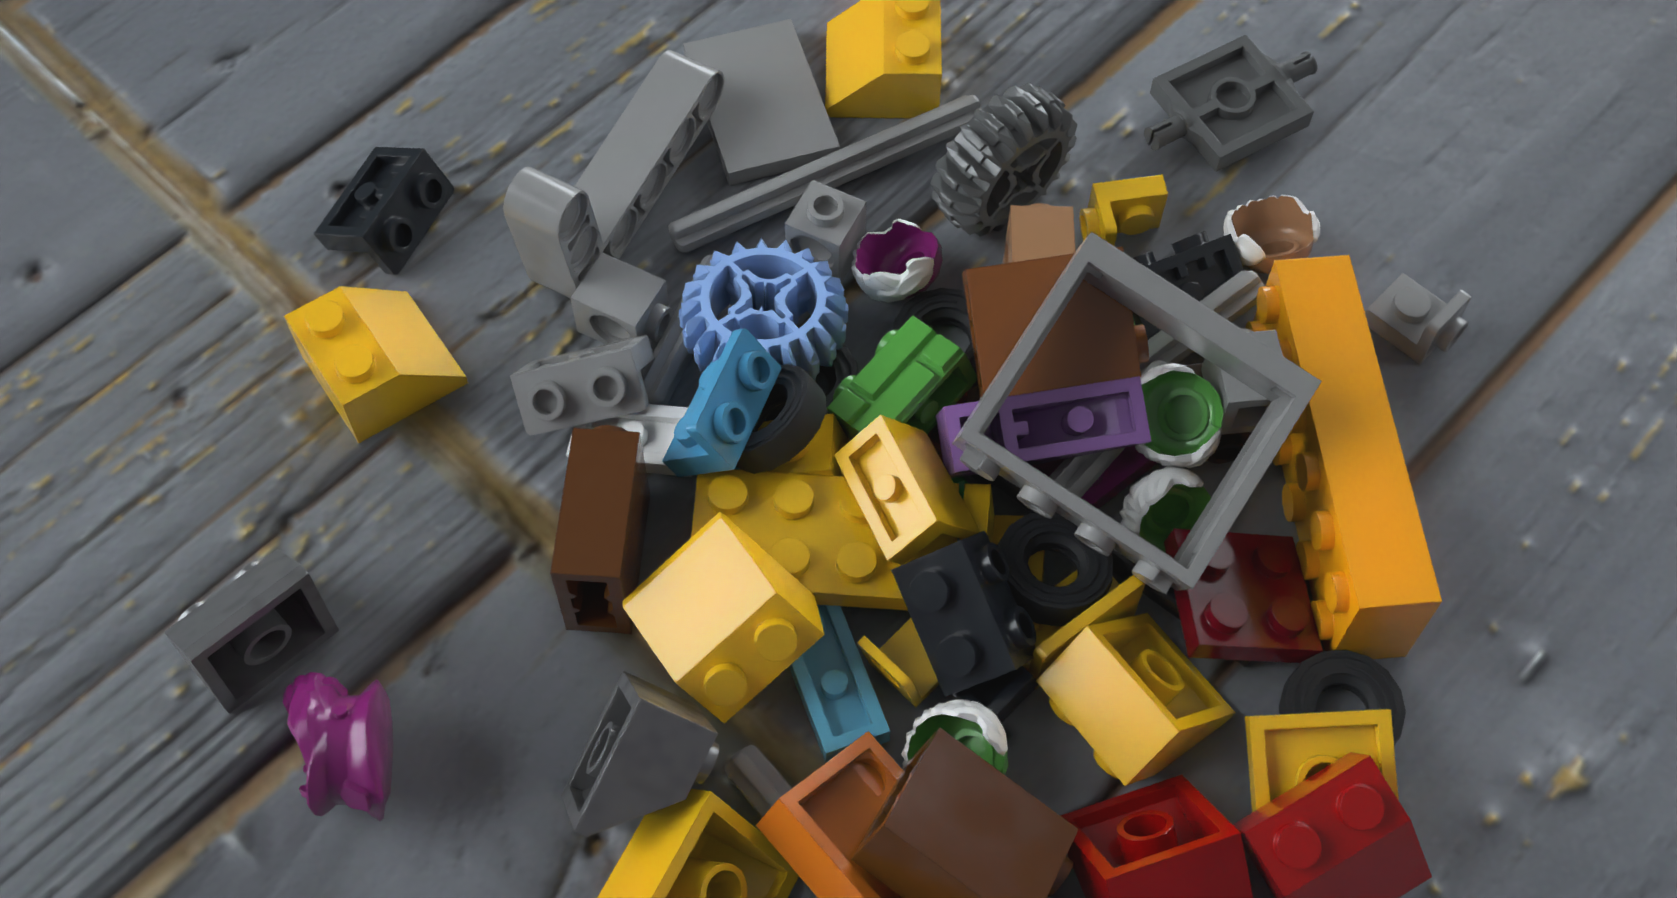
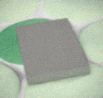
[683,19,840,186]

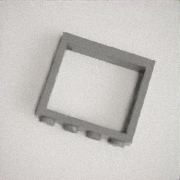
[952,232,1322,594]

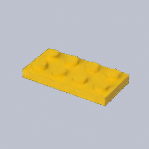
[691,470,959,610]

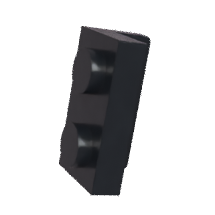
[891,531,1037,697]

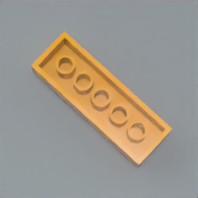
[1245,255,1442,659]

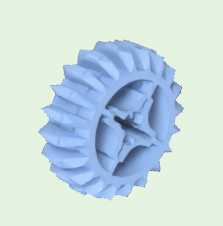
[679,237,849,381]

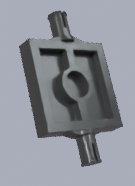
[1144,35,1317,172]

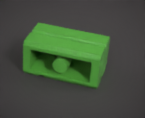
[826,316,977,440]

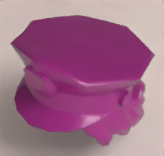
[283,672,393,821]

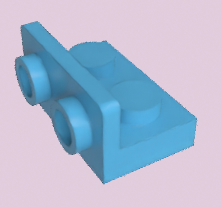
[662,328,782,477]

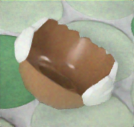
[1223,194,1320,274]

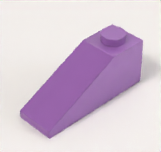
[936,376,1152,479]

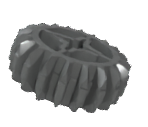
[931,83,1078,237]

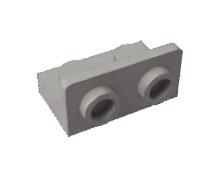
[510,335,654,435]

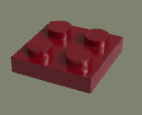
[1163,529,1323,663]

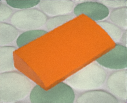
[756,731,903,898]

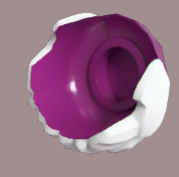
[851,219,943,303]

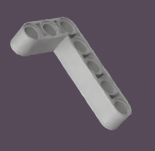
[503,50,724,299]

